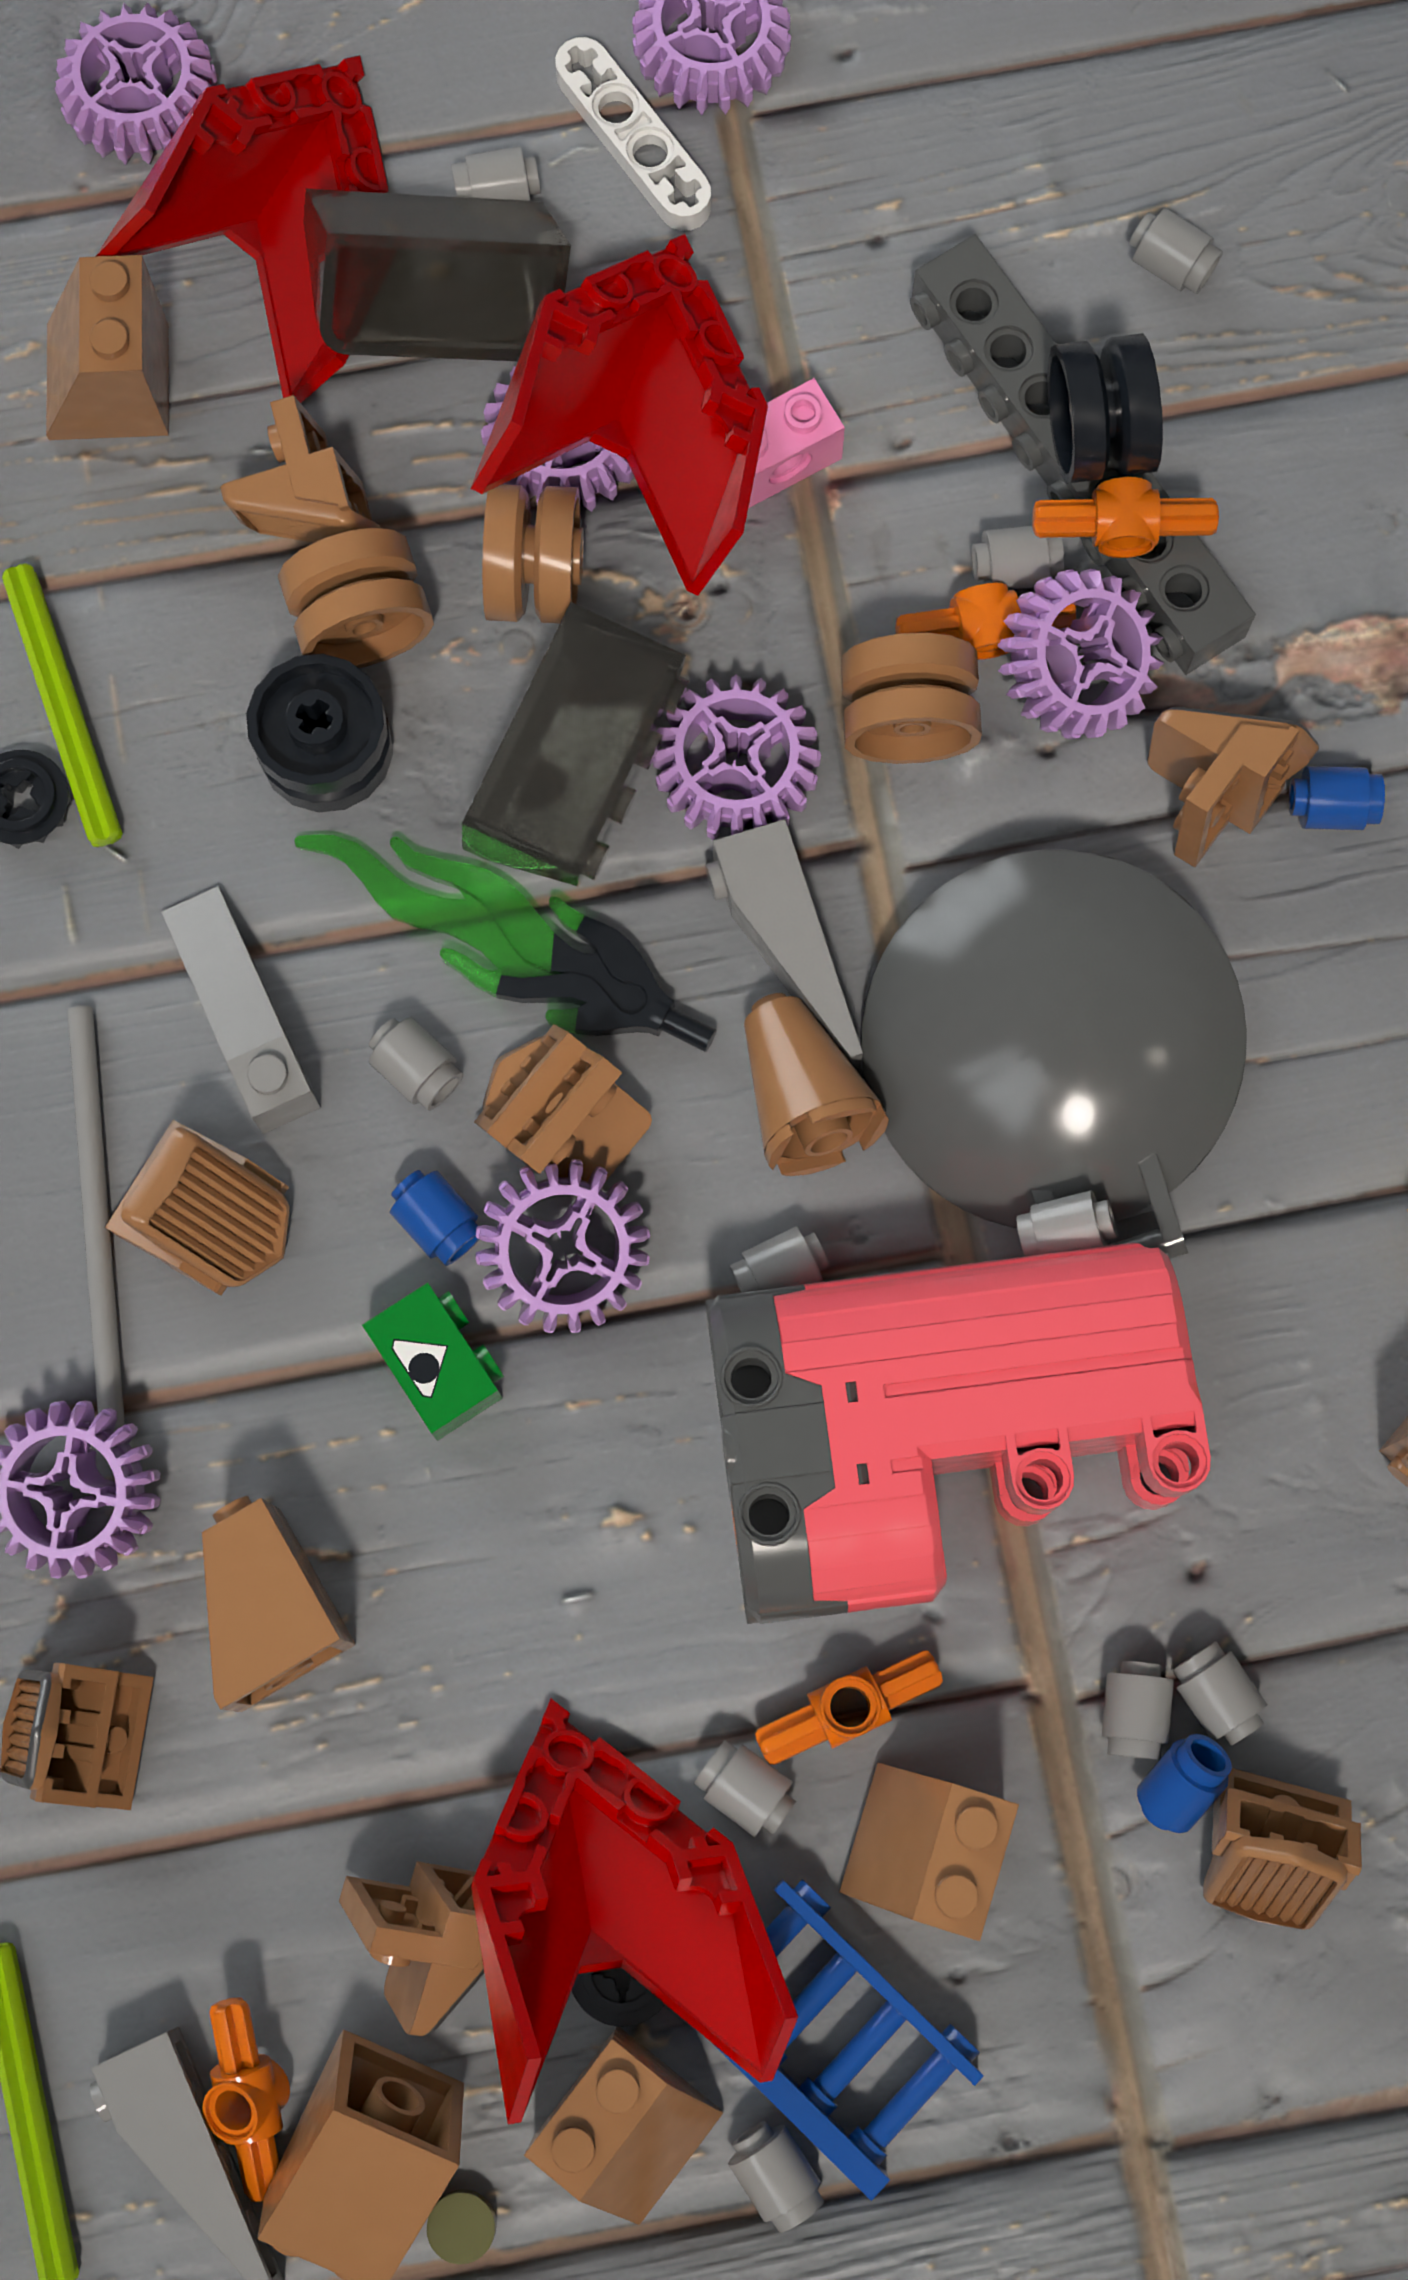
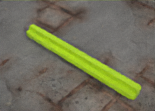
[2,563,123,847]
[0,1942,79,2280]

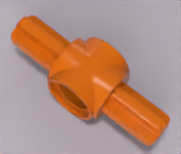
[1032,477,1219,558]
[895,583,1076,660]
[755,1650,943,1765]
[203,1997,290,2202]

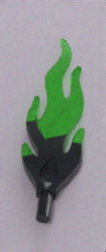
[294,835,717,1052]

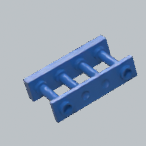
[712,1878,984,2201]

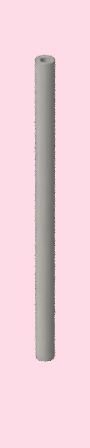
[67,1006,125,1431]

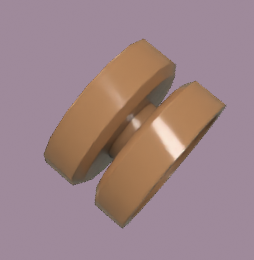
[482,484,584,624]
[277,528,434,668]
[841,633,982,764]

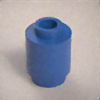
[1289,766,1385,830]
[390,1170,480,1266]
[1137,1734,1232,1833]

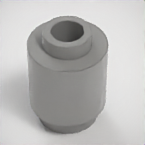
[451,146,541,217]
[1129,208,1223,294]
[971,525,1064,590]
[369,1017,463,1110]
[1016,1190,1118,1256]
[729,1226,830,1292]
[1172,1641,1268,1745]
[1102,1661,1174,1760]
[694,1740,797,1837]
[728,2121,824,2233]

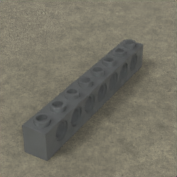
[910,234,1256,675]

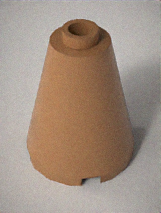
[744,993,889,1176]

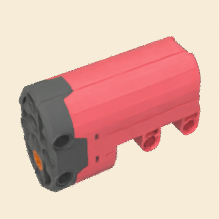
[705,1243,1211,1624]

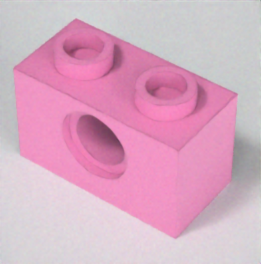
[749,378,845,508]

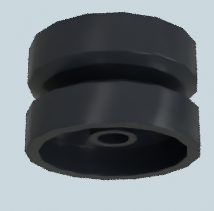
[1047,333,1163,484]
[246,653,393,813]

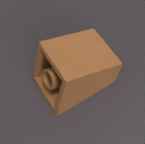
[46,255,169,440]
[202,1496,356,1712]
[839,1763,1019,1942]
[524,2027,724,2225]
[257,2029,464,2280]

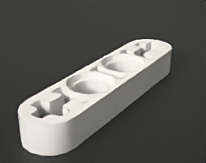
[555,37,711,231]

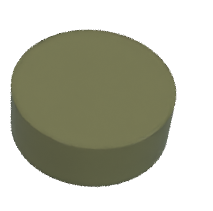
[427,2189,497,2264]

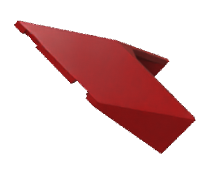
[95,55,400,403]
[470,234,768,596]
[471,1698,798,2125]

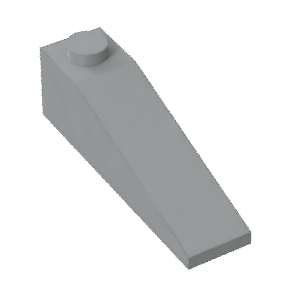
[705,819,863,1069]
[162,886,321,1134]
[90,2026,284,2280]

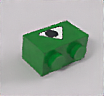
[362,1282,504,1441]

